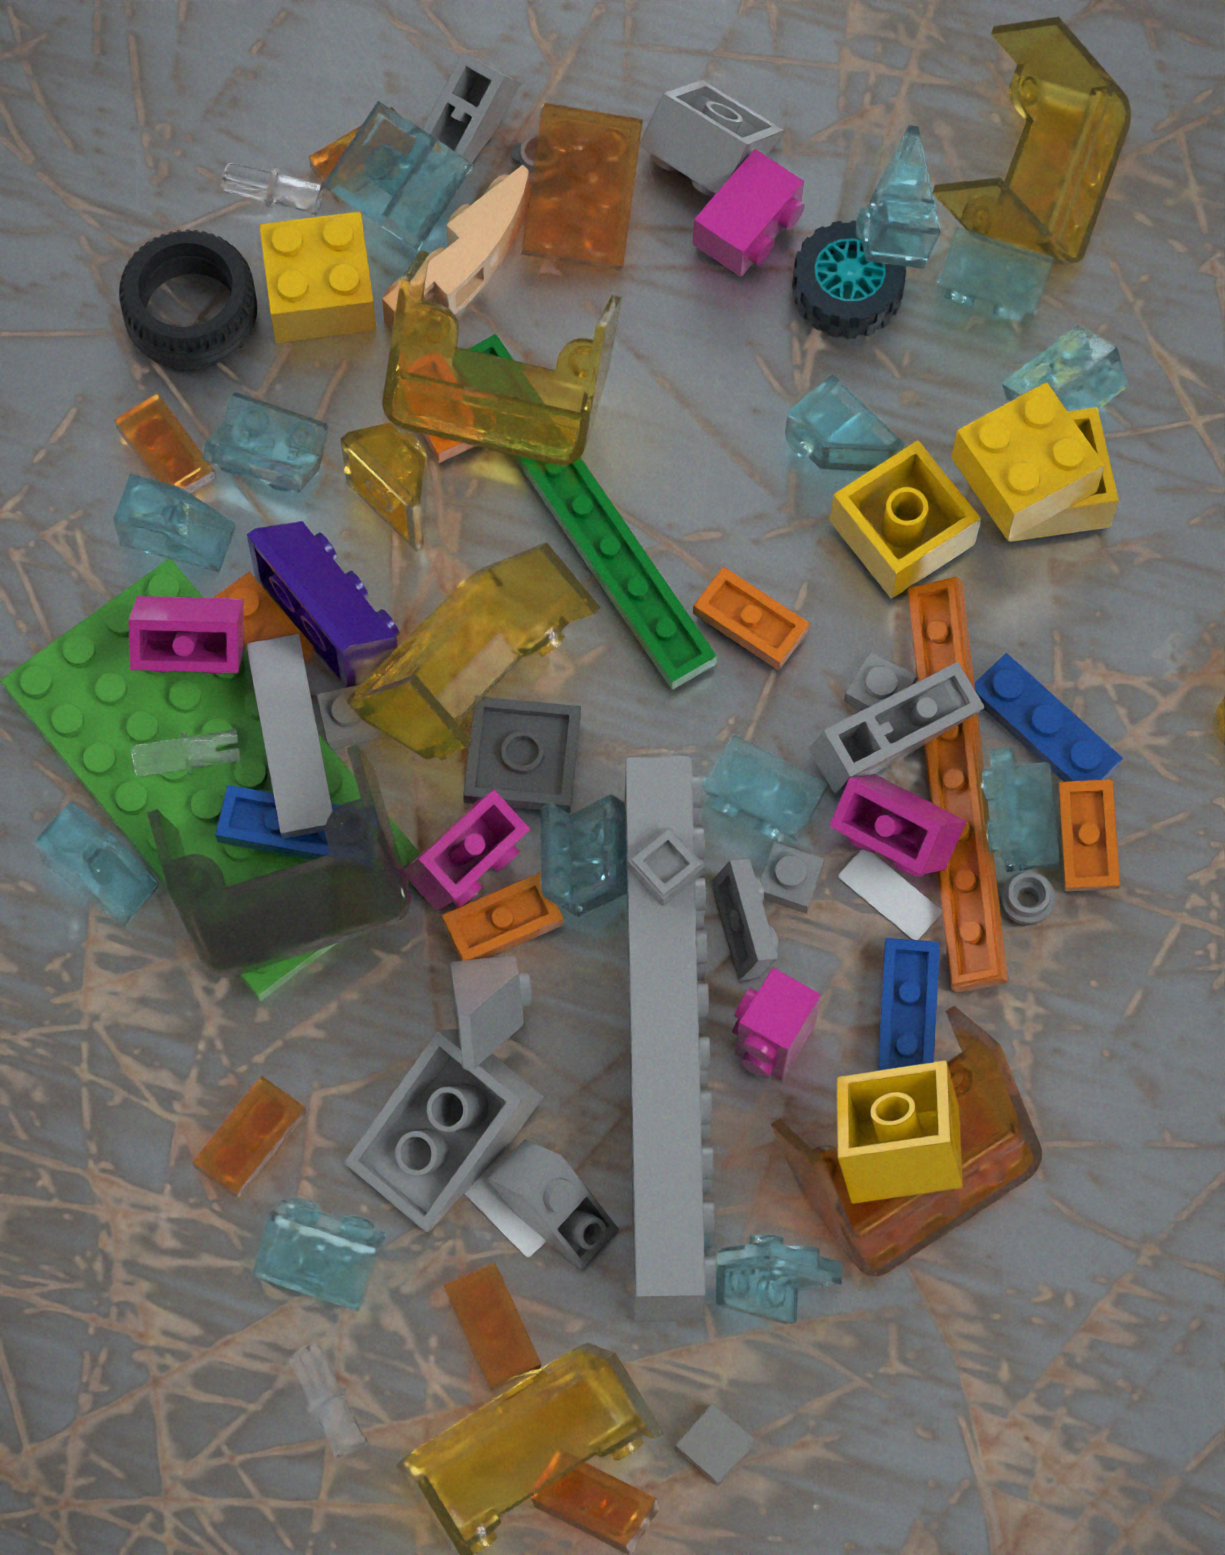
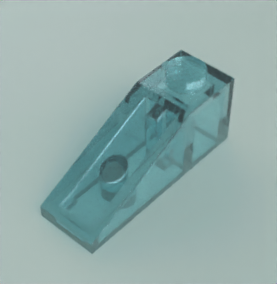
[856,125,941,269]

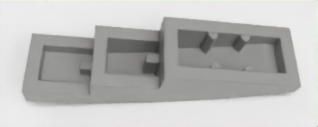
[246,634,336,839]

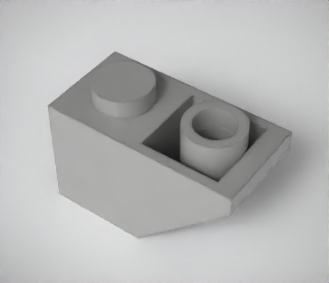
[488,1139,619,1269]

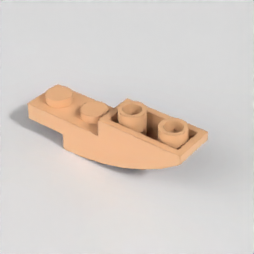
[382,165,530,336]

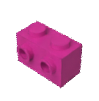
[693,149,805,277]
[129,596,244,674]
[829,774,966,877]
[401,789,531,911]
[732,967,821,1081]

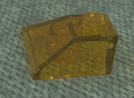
[340,422,427,552]

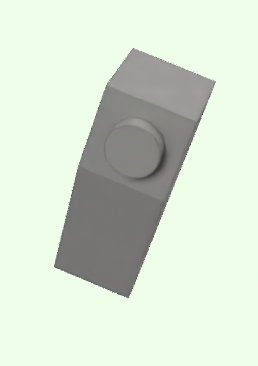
[392,52,521,212]
[809,662,985,794]
[450,955,532,1070]

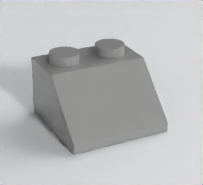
[638,80,784,197]

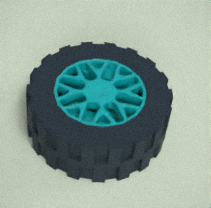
[792,220,906,339]

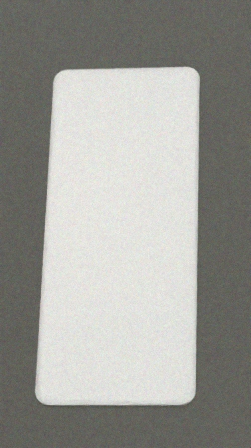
[838,849,942,940]
[464,1161,547,1257]

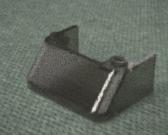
[147,744,411,978]

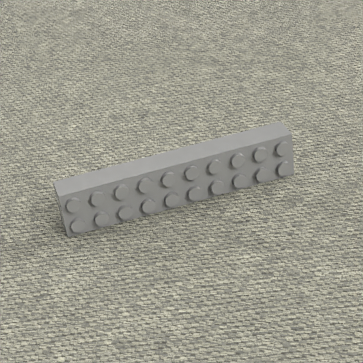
[625,756,716,1322]

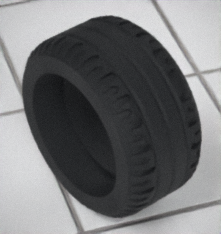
[119,229,257,371]

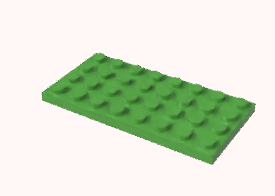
[0,558,420,1002]

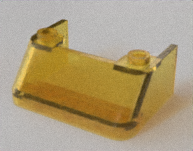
[932,16,1131,265]
[382,250,622,465]
[346,542,601,761]
[396,1343,664,1555]

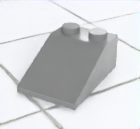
[344,1029,544,1232]

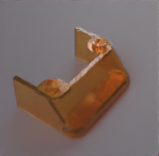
[771,1006,1042,1276]

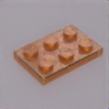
[521,102,643,271]

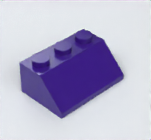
[247,521,400,688]

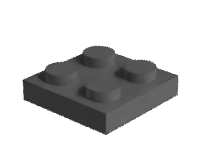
[463,696,581,813]

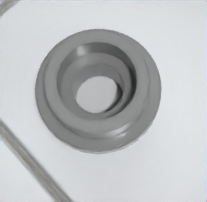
[1000,871,1055,925]

